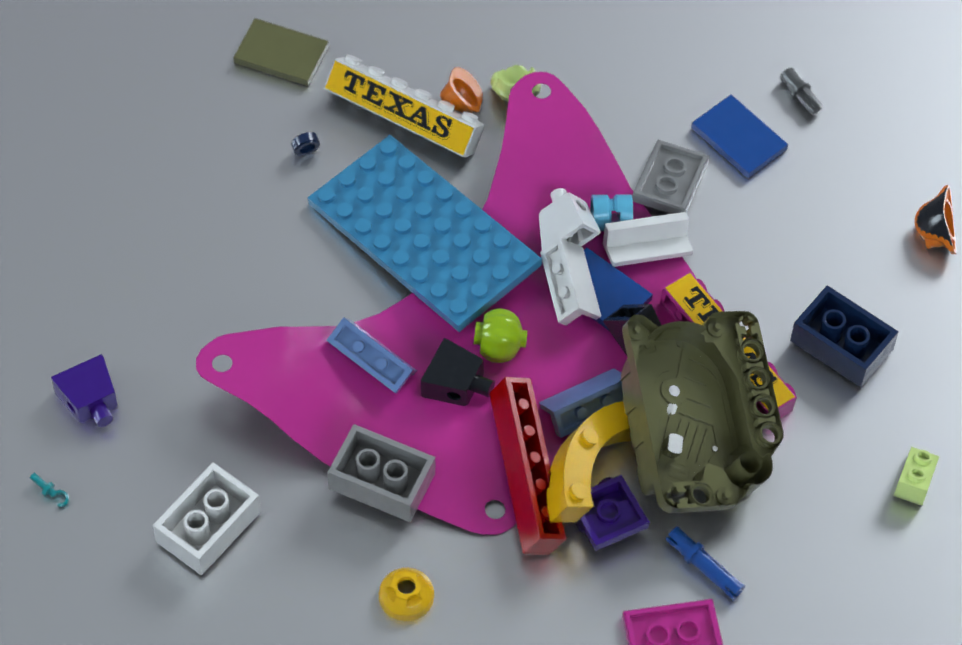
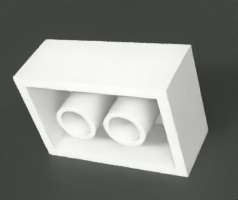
[153,463,261,575]

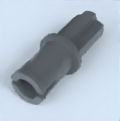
[779,67,822,115]

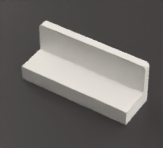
[603,212,693,267]
[540,238,601,325]

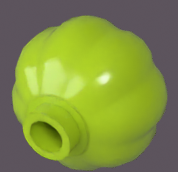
[474,308,528,363]

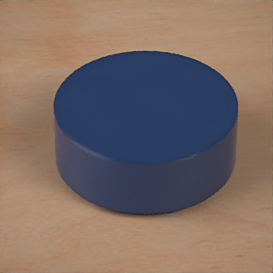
[291,132,320,156]

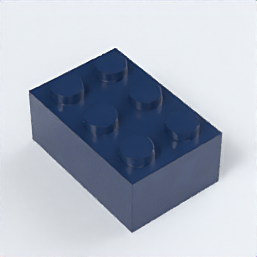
[790,285,899,387]

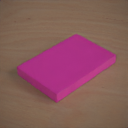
[622,599,723,645]

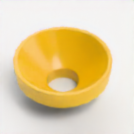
[379,567,434,621]

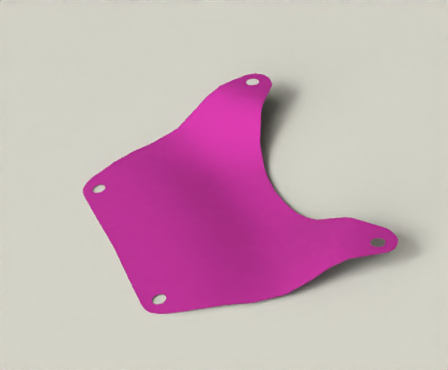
[196,72,695,535]

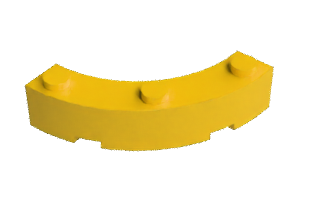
[547,401,631,523]

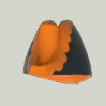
[914,185,956,254]

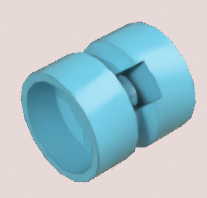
[590,194,633,231]

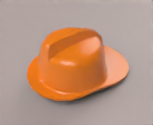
[440,67,483,113]

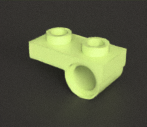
[894,447,940,506]

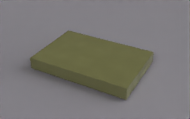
[233,18,329,86]

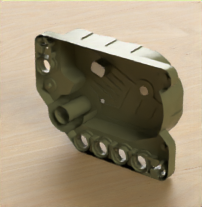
[621,311,784,513]

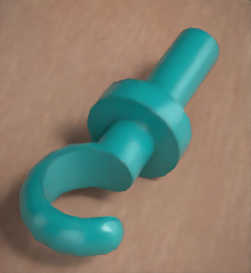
[30,473,69,507]

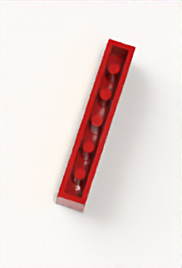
[489,377,566,555]

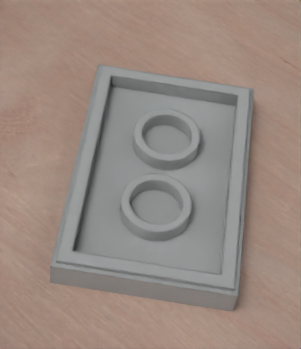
[632,140,710,214]

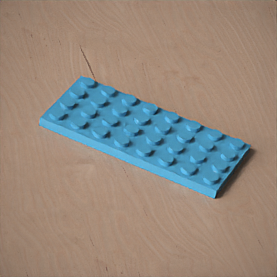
[307,135,542,332]

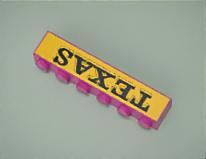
[660,271,797,419]

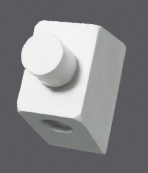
[539,188,601,250]

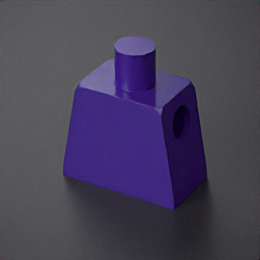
[51,354,118,427]

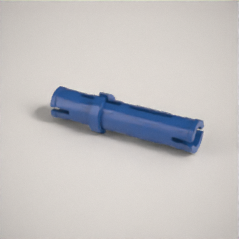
[665,526,745,600]

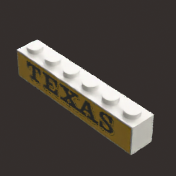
[324,55,486,157]

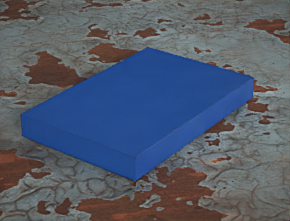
[691,94,788,179]
[584,248,653,331]

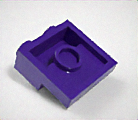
[575,474,650,551]

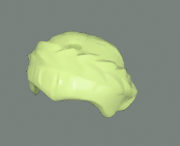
[490,65,541,102]

